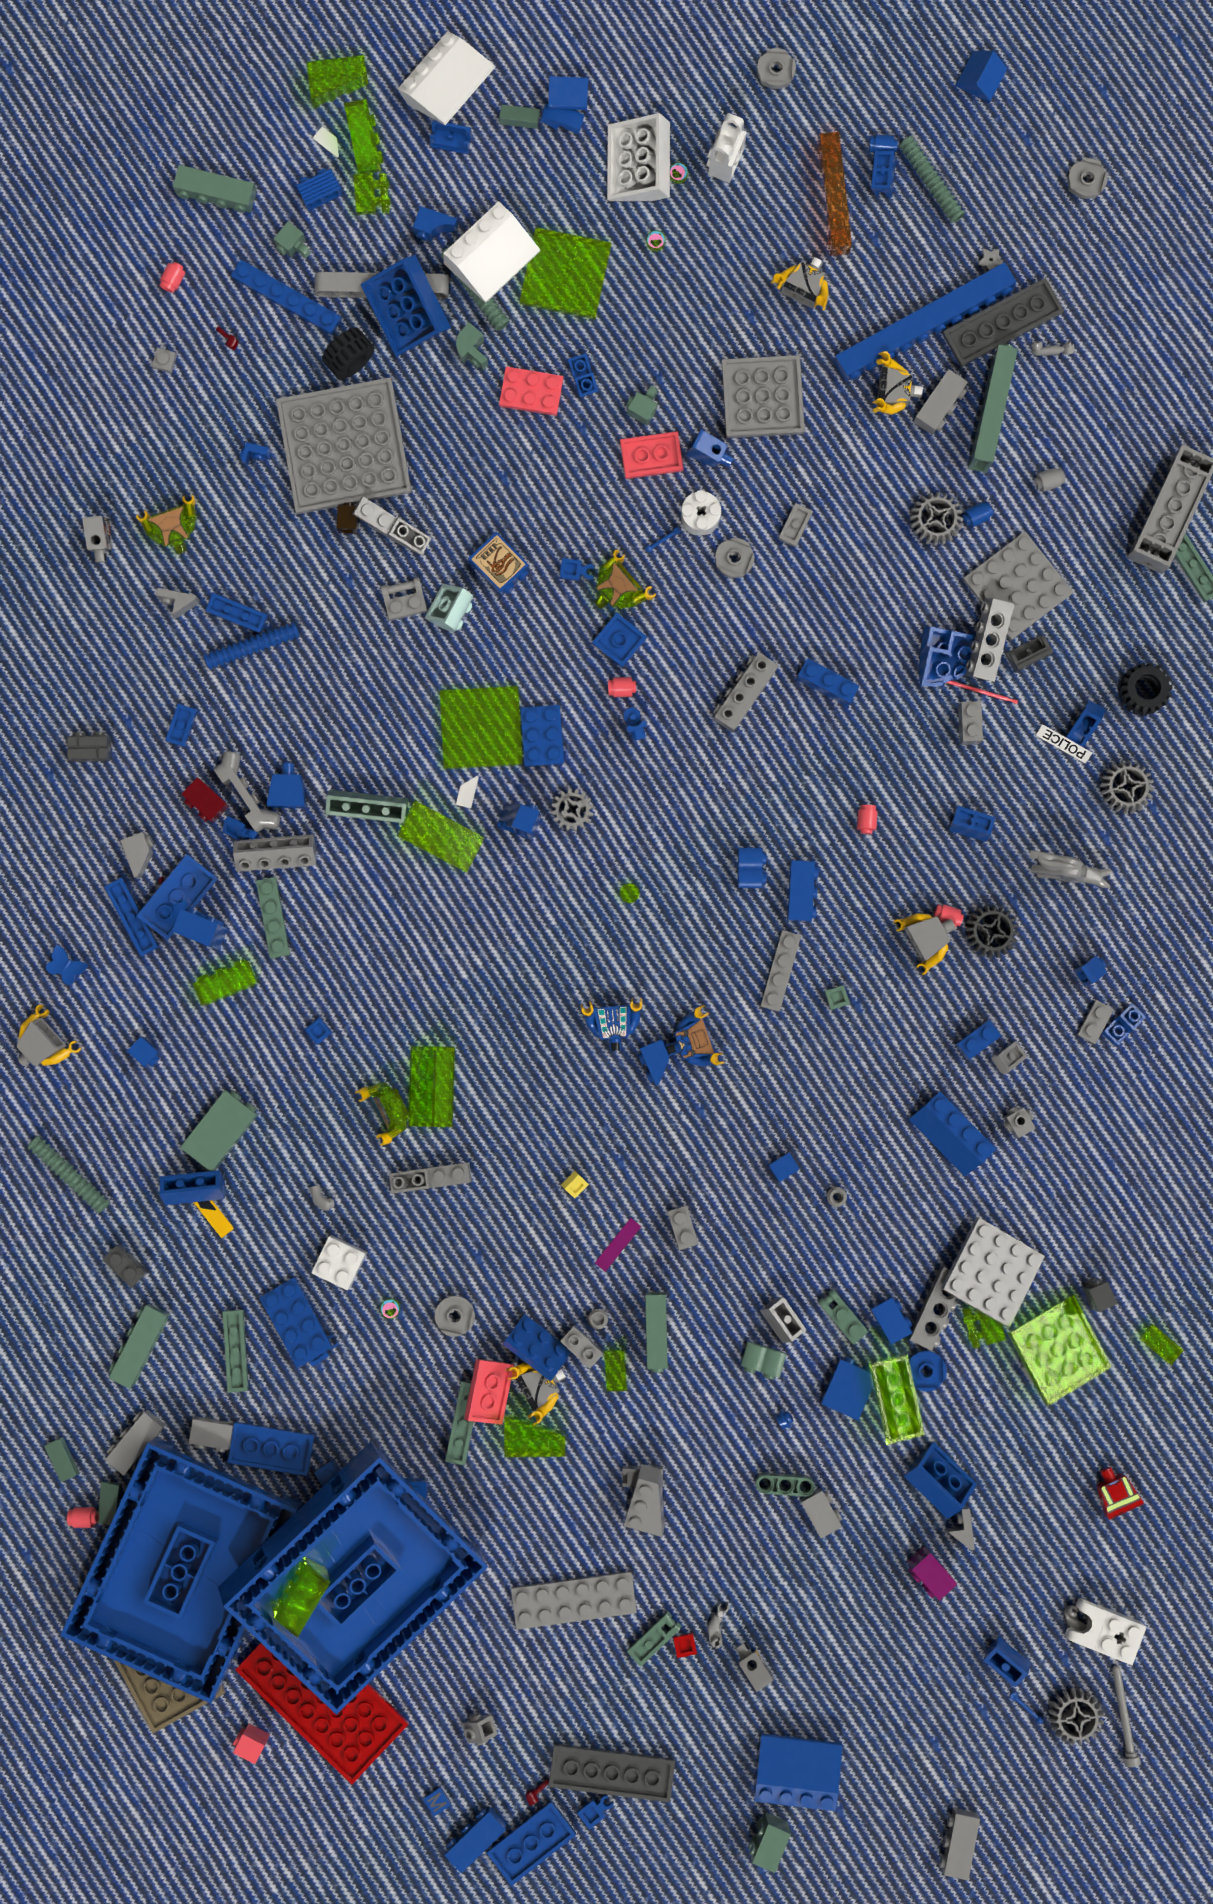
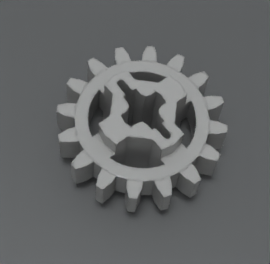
[551,788,594,832]

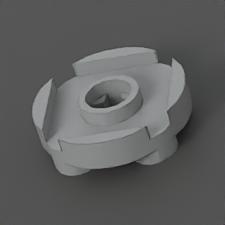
[757,48,796,89]
[1067,158,1108,199]
[715,538,754,578]
[435,1296,475,1337]

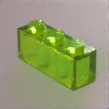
[192,959,260,1006]

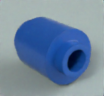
[869,134,898,155]
[962,502,993,528]

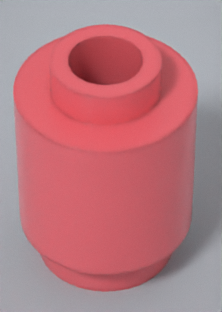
[159,262,185,293]
[608,677,636,697]
[857,805,878,834]
[933,904,964,926]
[67,1507,99,1528]

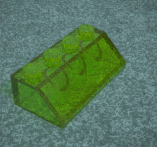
[408,1046,455,1127]
[869,1354,925,1445]

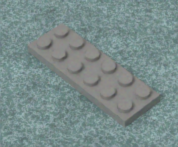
[511,1571,637,1630]

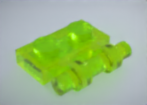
[353,173,391,215]
[962,1308,1006,1349]

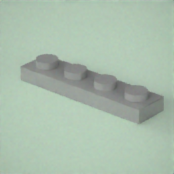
[760,930,801,1012]

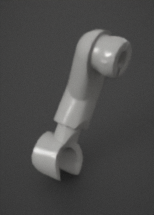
[1031,341,1074,356]
[707,1601,729,1649]

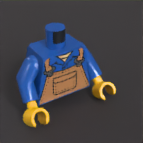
[665,1005,724,1067]

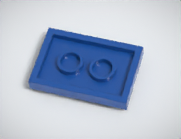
[520,705,564,767]
[503,1314,571,1381]

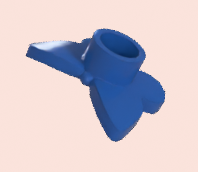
[46,945,88,985]

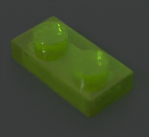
[1139,1323,1184,1366]

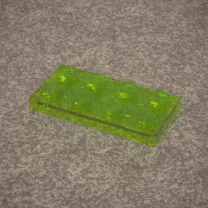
[396,801,485,873]

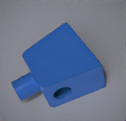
[686,429,734,468]
[267,763,307,809]

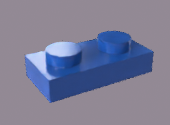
[165,704,198,748]

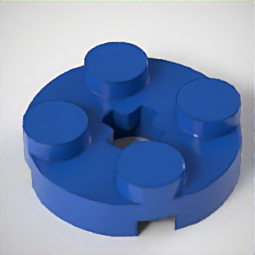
[905,1350,947,1392]

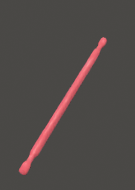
[947,681,1018,704]

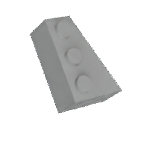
[624,1464,665,1537]

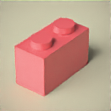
[233,1724,270,1764]

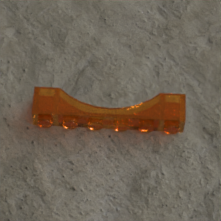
[818,132,852,256]

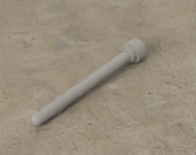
[1112,1665,1141,1767]

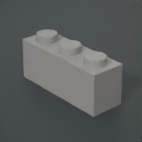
[913,369,968,435]
[105,1410,166,1475]
[939,1808,980,1880]

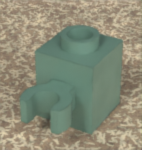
[274,221,311,259]
[626,385,658,426]

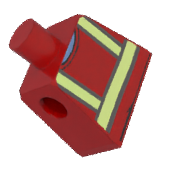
[1096,1466,1144,1520]

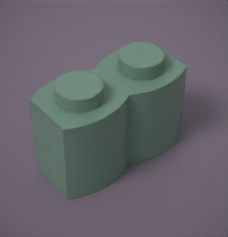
[741,1341,787,1380]

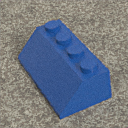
[909,1091,996,1177]

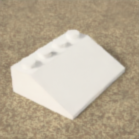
[398,31,495,125]
[607,113,670,201]
[443,201,540,303]

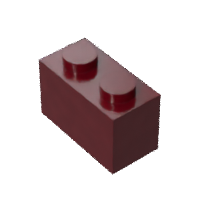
[181,777,229,823]

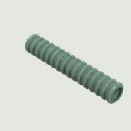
[899,136,965,223]
[441,246,509,331]
[28,1135,110,1214]

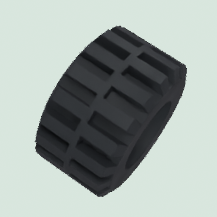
[322,327,375,380]
[1118,663,1173,716]

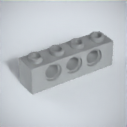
[966,598,1015,682]
[907,1266,958,1351]

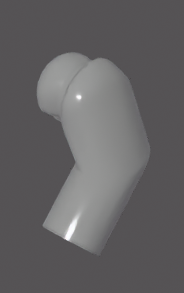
[310,1185,335,1211]
[1064,1605,1087,1631]

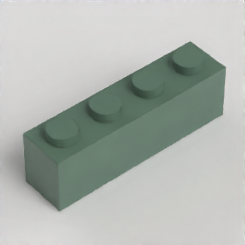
[173,165,257,213]
[325,790,408,823]
[109,1304,171,1389]

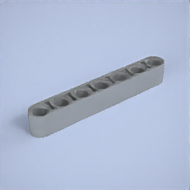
[314,272,449,299]

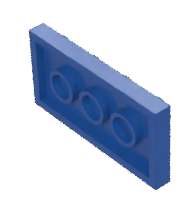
[136,854,218,940]
[259,1278,333,1369]
[228,1422,315,1476]
[487,1800,576,1886]

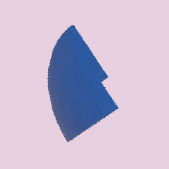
[919,626,987,687]

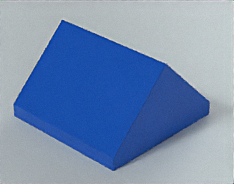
[956,51,1007,103]
[548,76,589,110]

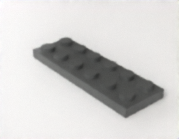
[942,278,1064,367]
[549,1743,675,1803]

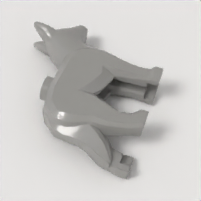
[1029,850,1113,888]

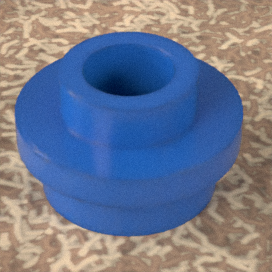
[776,1409,794,1429]

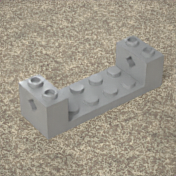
[1127,444,1213,574]

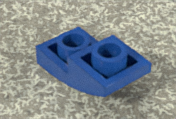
[540,104,585,134]
[567,354,598,397]
[1102,1003,1146,1047]

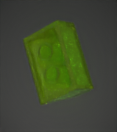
[272,1557,330,1638]

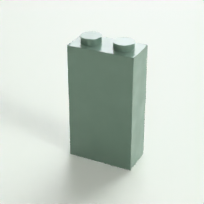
[180,1090,259,1171]
[645,1292,668,1373]

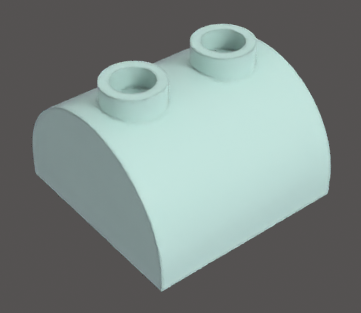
[425,584,473,632]

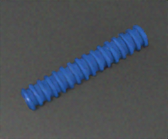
[203,621,300,670]

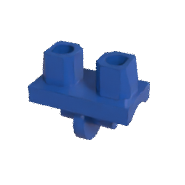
[623,707,647,741]

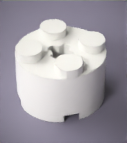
[681,490,721,535]

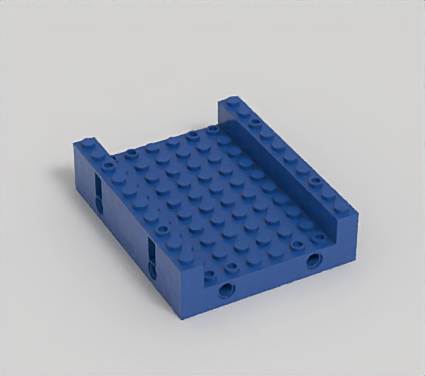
[60,1437,303,1704]
[218,1441,488,1715]

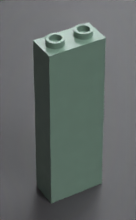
[968,344,1018,473]

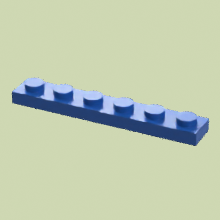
[231,260,342,335]

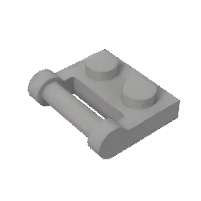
[381,577,428,621]

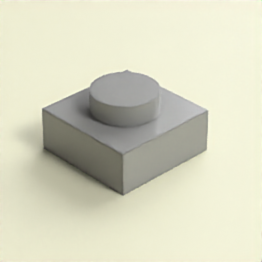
[152,348,177,373]

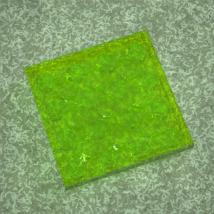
[519,227,612,320]
[439,686,523,770]
[1007,1295,1112,1406]

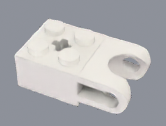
[707,113,747,183]
[1065,1598,1146,1665]

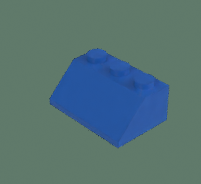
[904,1441,977,1519]

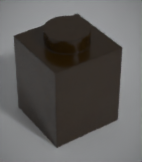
[336,503,359,534]

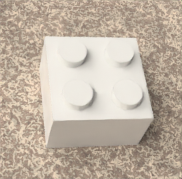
[312,1235,368,1290]

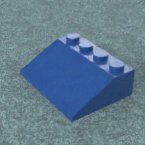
[360,255,451,357]
[753,1733,843,1811]

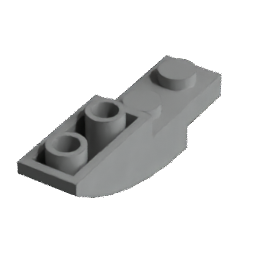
[352,496,432,555]
[389,1162,472,1194]

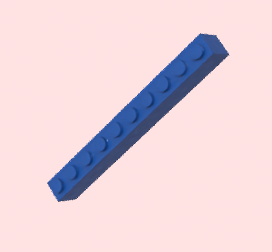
[834,262,1016,382]

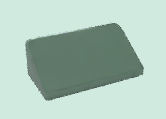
[499,105,540,129]
[44,1437,80,1482]
[98,1481,122,1525]

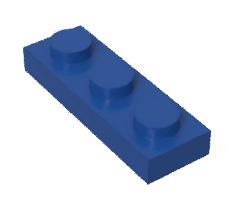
[205,593,268,634]

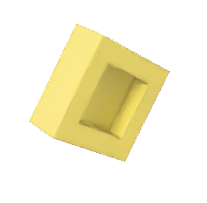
[561,1171,589,1198]

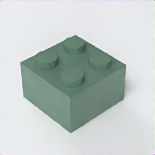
[748,1812,791,1873]

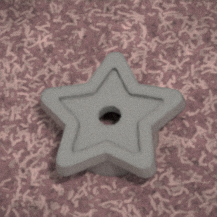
[978,249,1004,271]

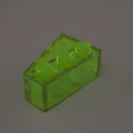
[306,55,369,109]
[343,99,384,175]
[504,1413,566,1457]

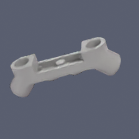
[213,751,280,833]

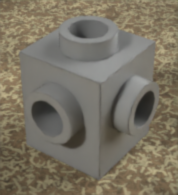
[1003,1106,1036,1138]
[462,1713,498,1746]

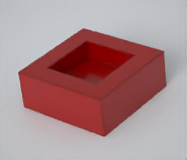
[673,1632,697,1658]

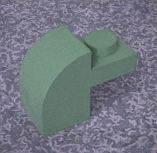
[456,322,489,371]

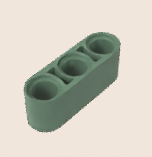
[755,1472,815,1496]

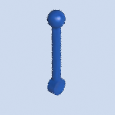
[645,527,681,552]
[1009,1692,1044,1724]

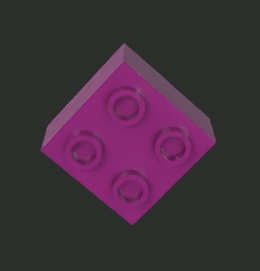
[907,1546,957,1601]

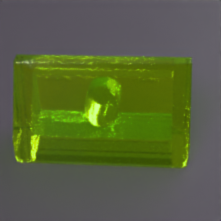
[604,1349,627,1391]

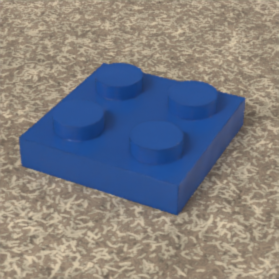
[592,613,647,669]

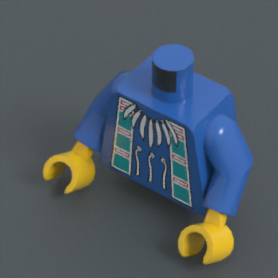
[580,997,643,1051]

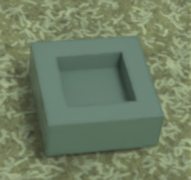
[824,985,850,1010]

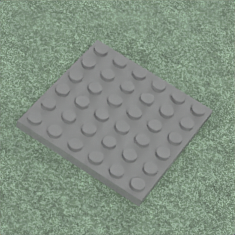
[276,377,412,514]

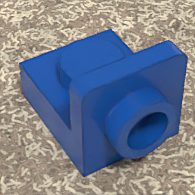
[240,442,272,466]

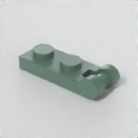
[817,1289,869,1345]
[627,1611,682,1667]

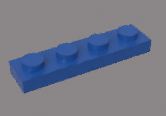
[104,877,160,957]

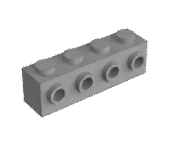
[713,652,779,733]
[233,834,317,872]

